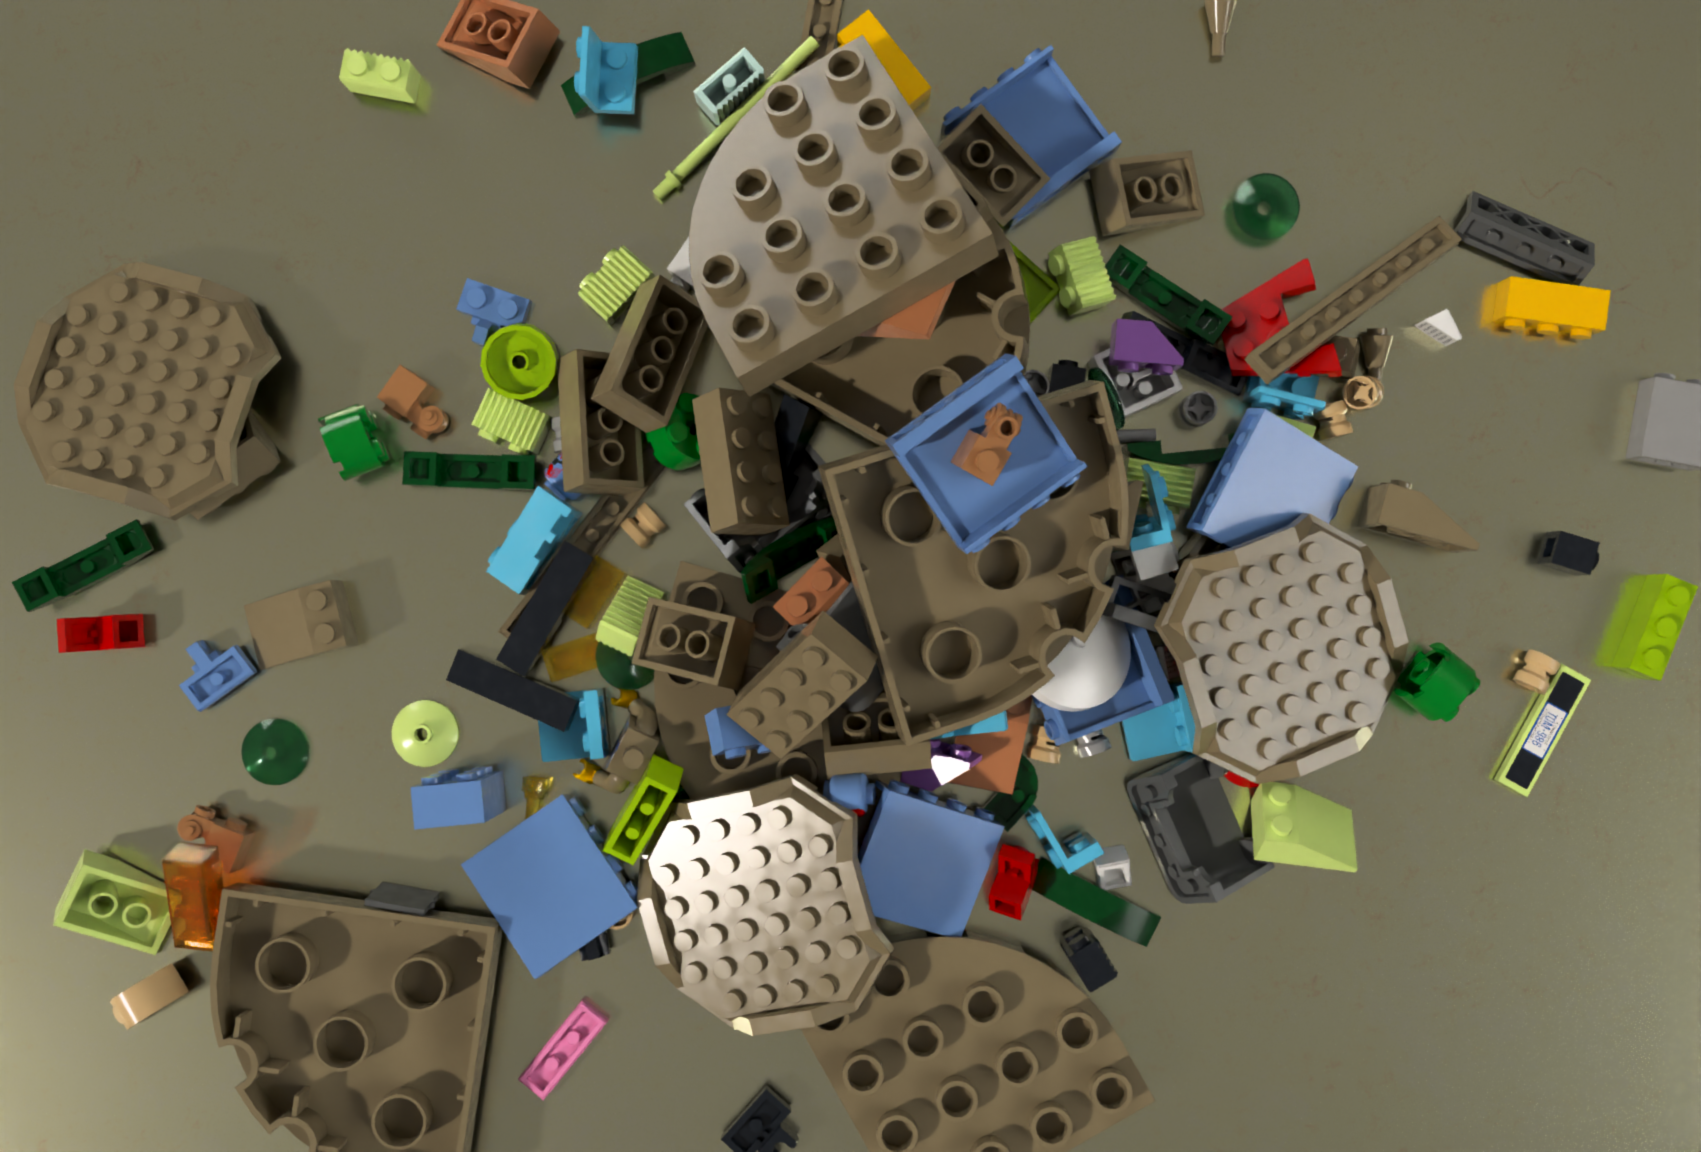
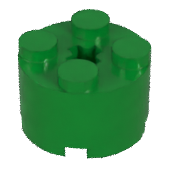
[646,393,701,471]
[318,403,391,481]
[1395,642,1481,722]

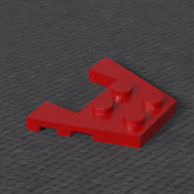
[1221,258,1342,377]

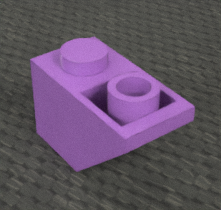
[1109,318,1184,375]
[900,739,982,792]

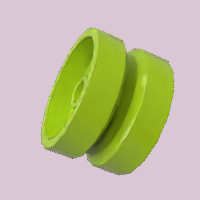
[480,323,559,400]

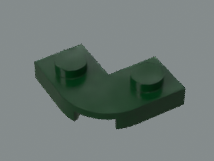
[982,754,1038,832]

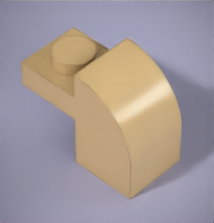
[110,963,189,1030]

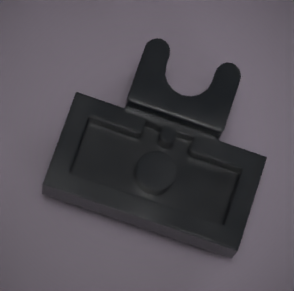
[721,1085,799,1152]

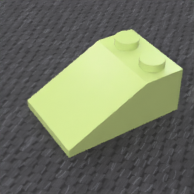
[1251,782,1358,872]
[53,849,185,955]

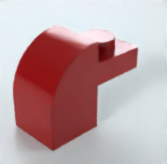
[57,614,145,653]
[989,844,1039,921]

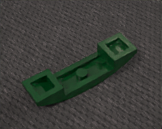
[561,32,695,117]
[1105,244,1232,346]
[1122,433,1235,467]
[402,451,537,490]
[741,517,838,604]
[12,519,154,612]
[1032,856,1161,947]

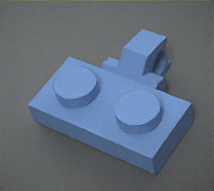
[456,278,532,346]
[179,640,258,712]

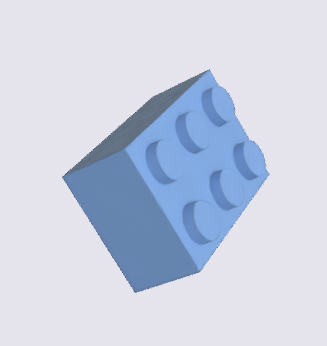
[410,766,507,830]

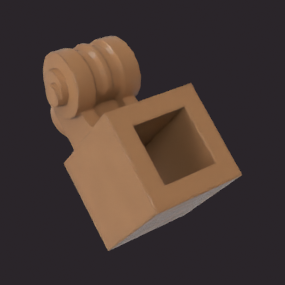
[377,365,449,440]
[951,403,1023,486]
[177,805,256,874]

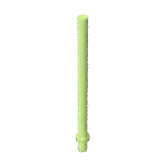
[653,36,820,201]

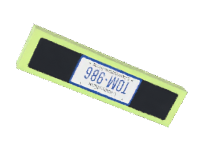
[1494,664,1591,797]

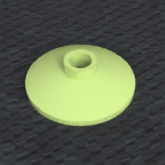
[392,700,459,767]

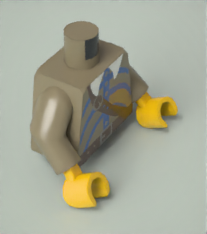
[573,686,660,794]

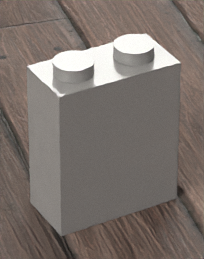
[1625,373,1701,471]

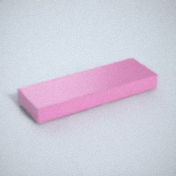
[518,998,609,1101]

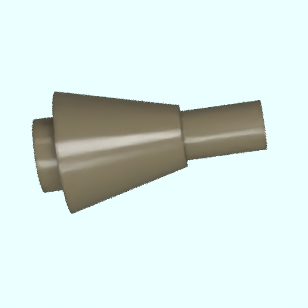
[1204,0,1238,57]
[1360,328,1394,383]

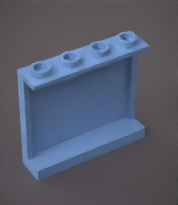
[941,45,1122,228]
[885,353,1088,554]
[1186,408,1358,549]
[1032,574,1175,746]
[857,780,1005,937]
[461,794,639,979]

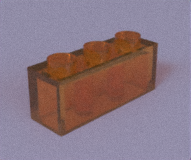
[162,842,224,952]

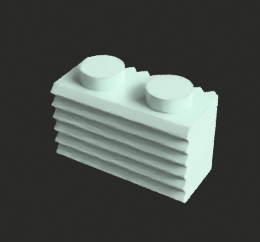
[693,48,765,125]

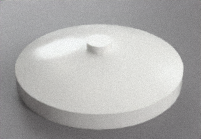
[1032,615,1131,712]

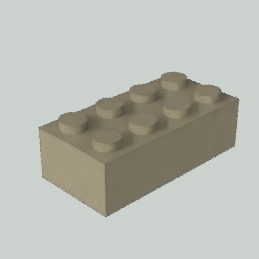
[591,275,708,433]
[557,349,644,496]
[692,388,790,536]
[726,611,878,759]

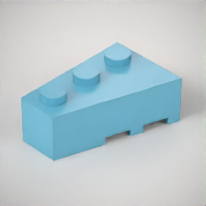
[486,486,583,595]

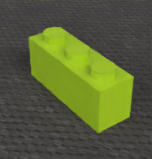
[1611,574,1698,681]
[603,754,684,865]

